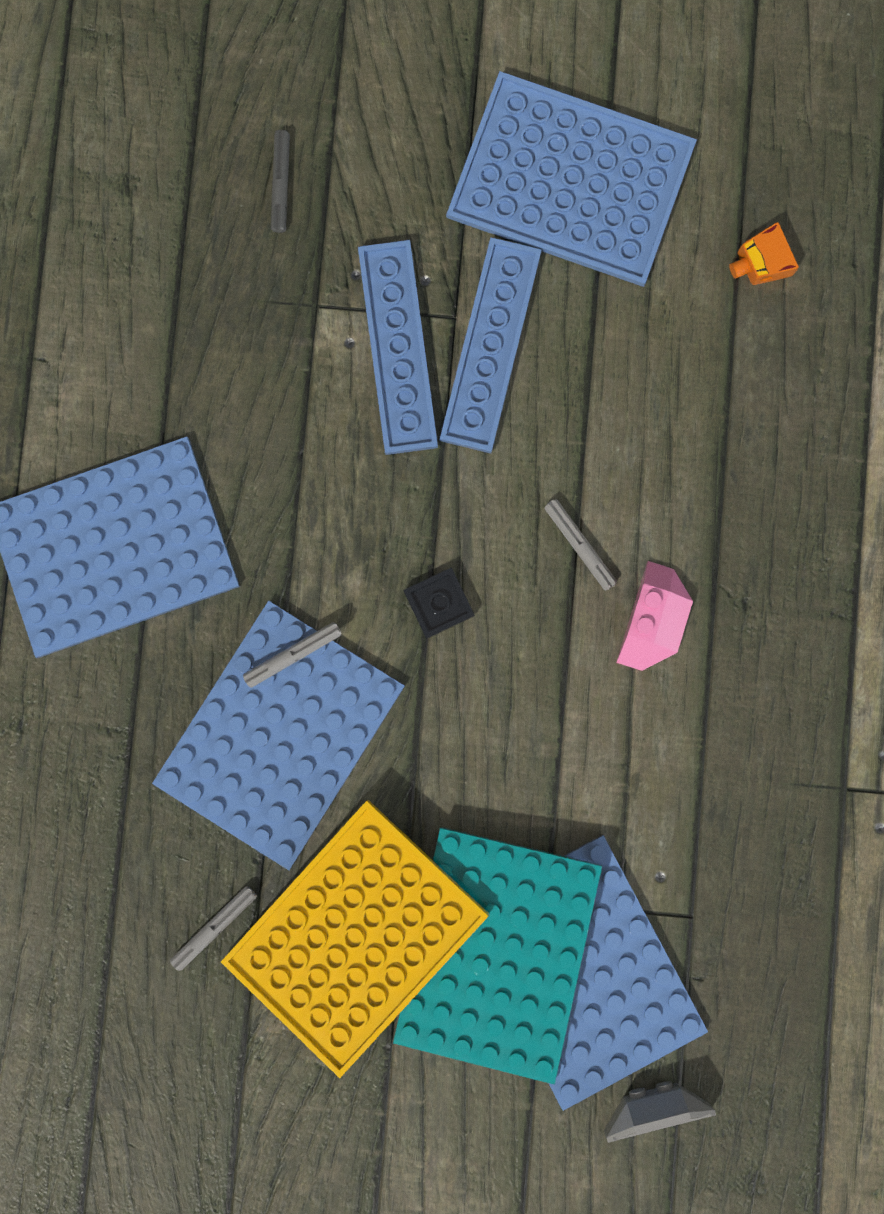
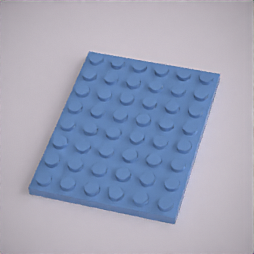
[446,71,697,287]
[0,437,240,658]
[152,601,405,870]
[548,835,708,1111]

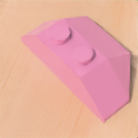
[616,561,693,671]

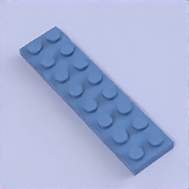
[440,237,542,453]
[358,240,438,455]

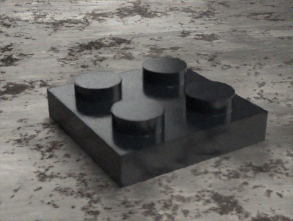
[403,567,475,639]

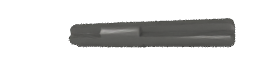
[271,130,290,233]

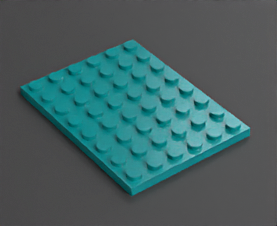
[393,827,602,1085]

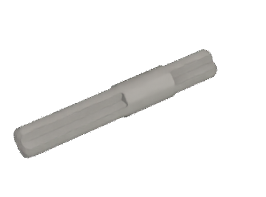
[545,499,617,591]
[243,622,341,688]
[170,887,257,971]

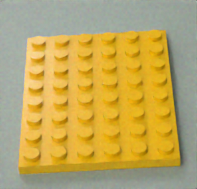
[221,800,490,1078]

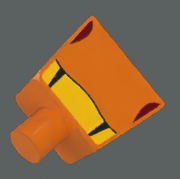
[729,222,799,285]

